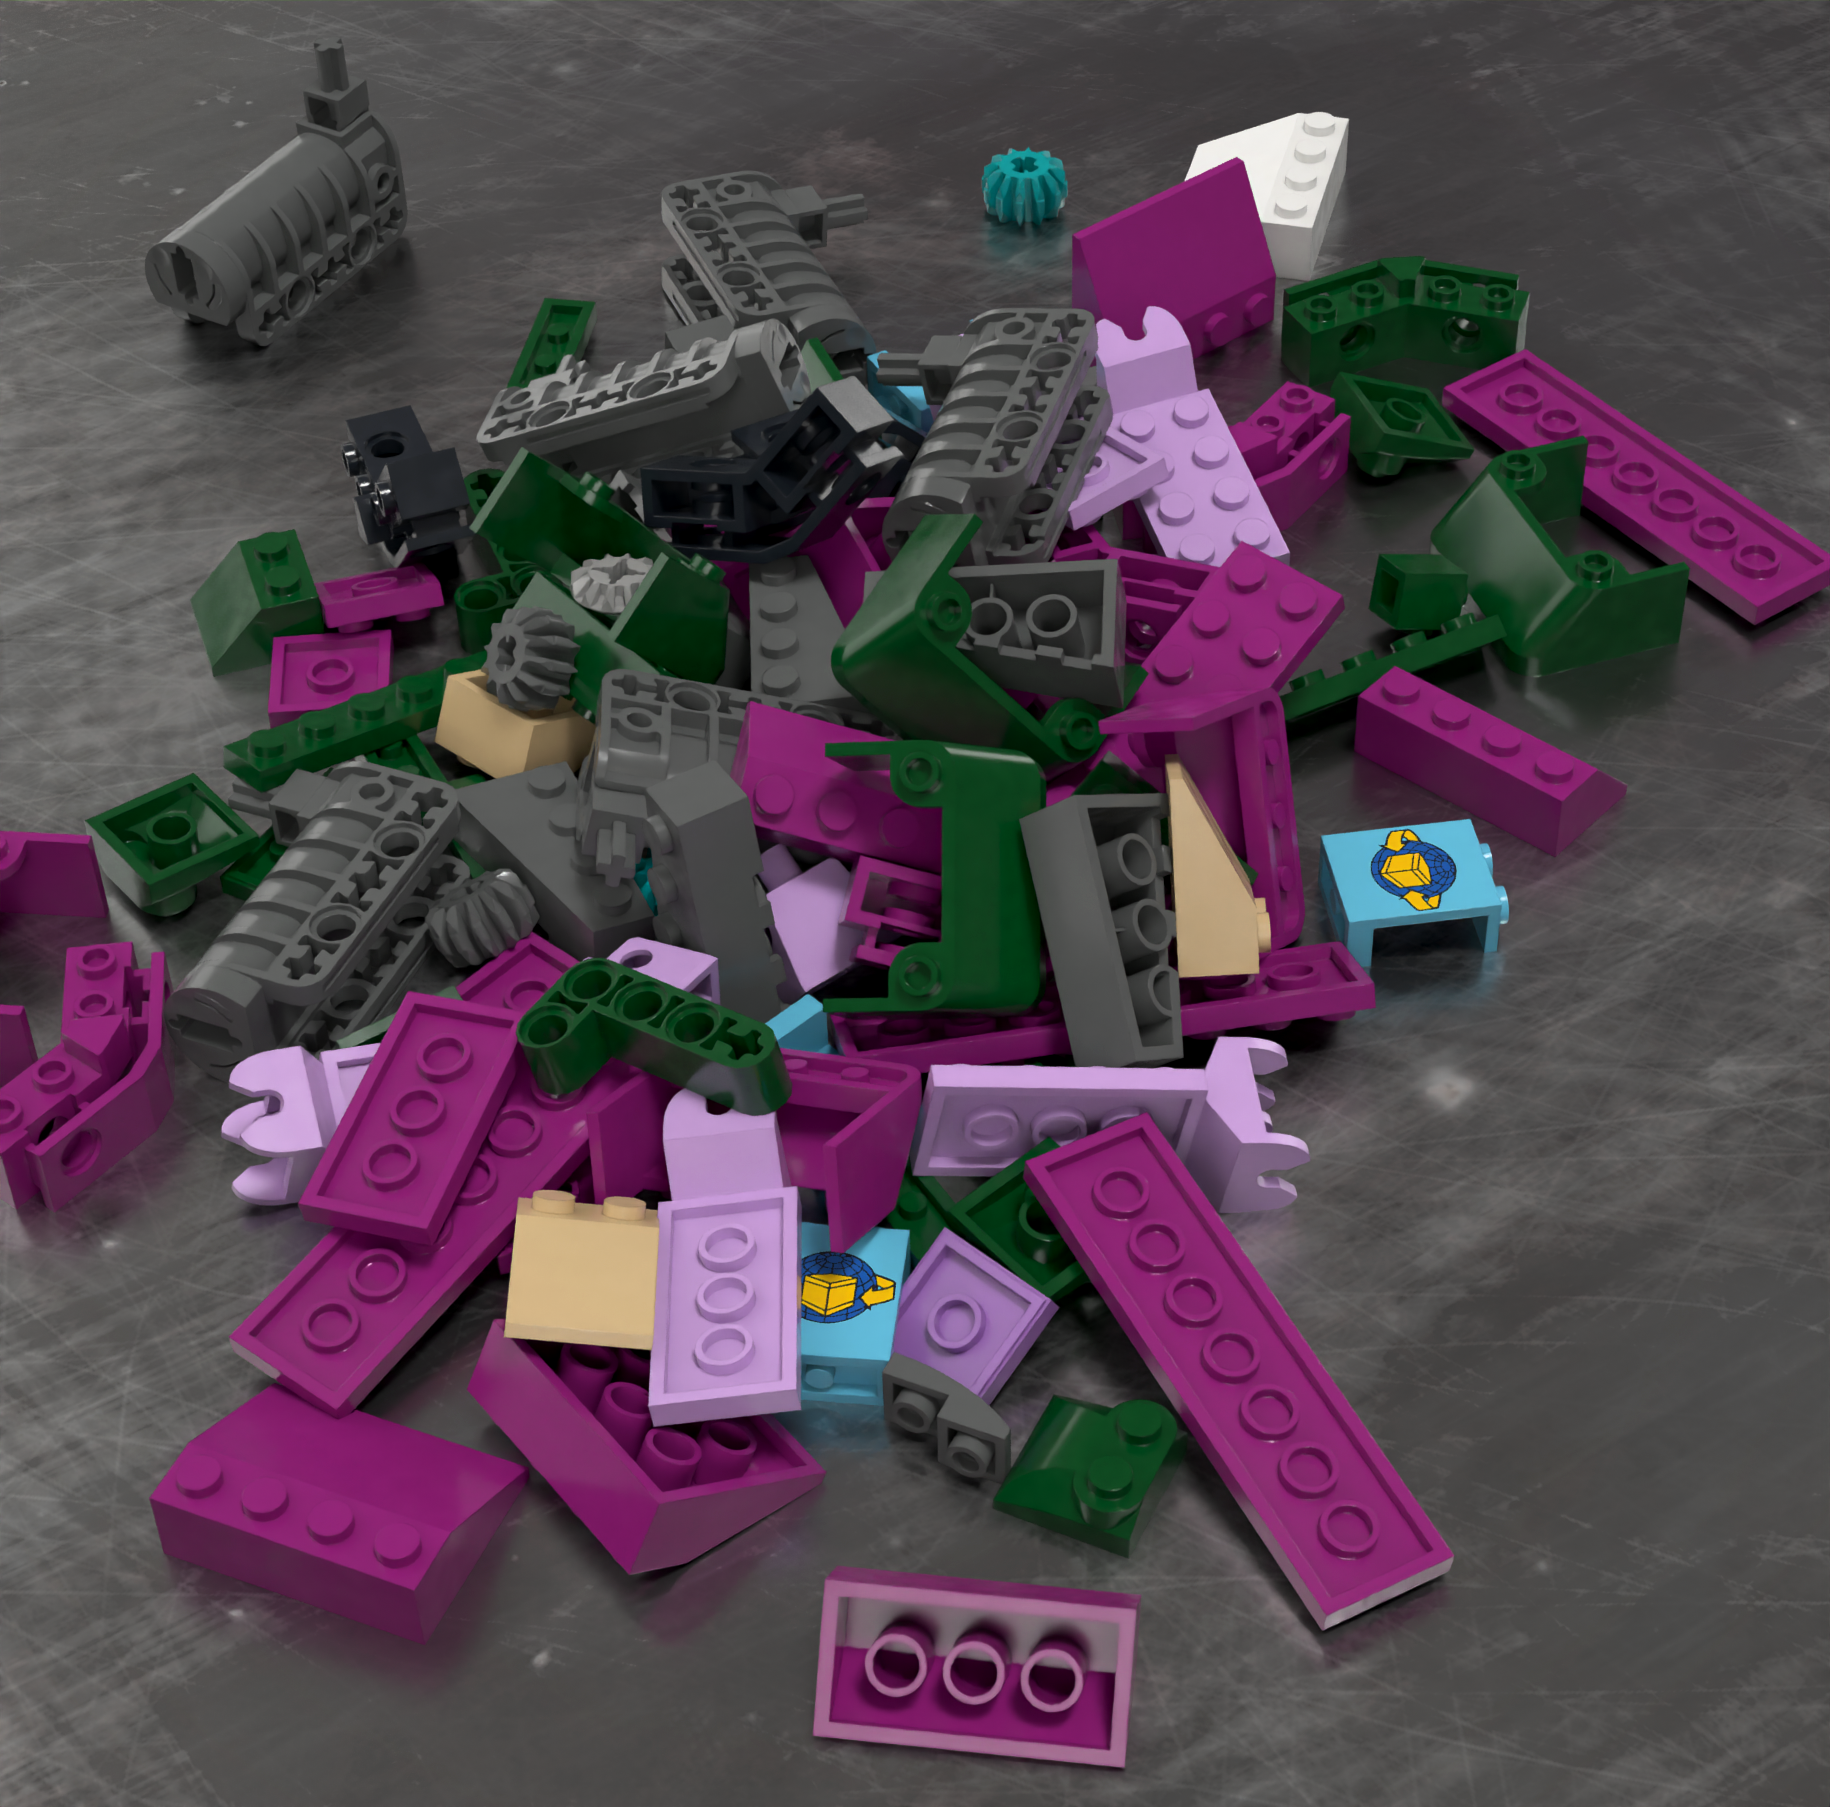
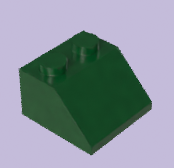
[190,529,325,677]

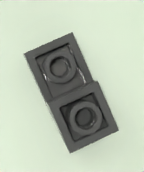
[882,1352,1011,1484]

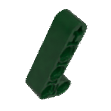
[454,468,563,655]
[516,958,793,1116]

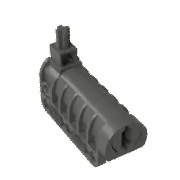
[145,36,408,346]
[661,171,876,387]
[876,308,1113,567]
[476,319,811,485]
[576,669,903,887]
[164,761,471,1083]

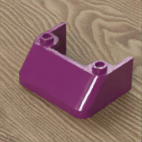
[1098,688,1305,980]
[0,831,109,1087]
[586,1048,922,1253]

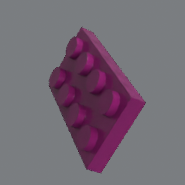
[298,991,526,1246]

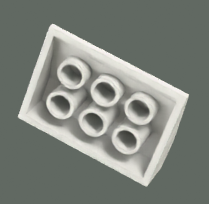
[1185,112,1349,281]

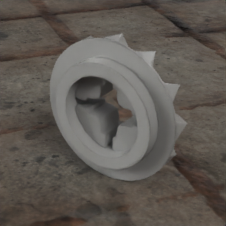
[570,553,653,615]

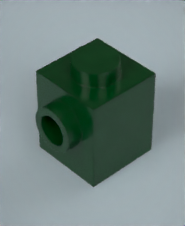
[1368,554,1468,637]

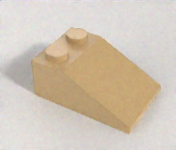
[434,669,596,779]
[1165,754,1271,978]
[504,1190,660,1350]

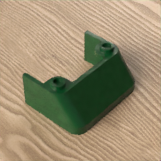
[1429,436,1690,677]
[469,447,730,685]
[831,514,1149,786]
[823,740,1046,1020]

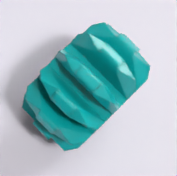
[982,147,1068,226]

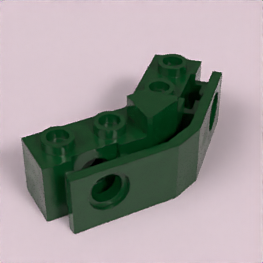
[1281,256,1530,388]

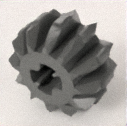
[481,606,581,712]
[425,868,540,967]

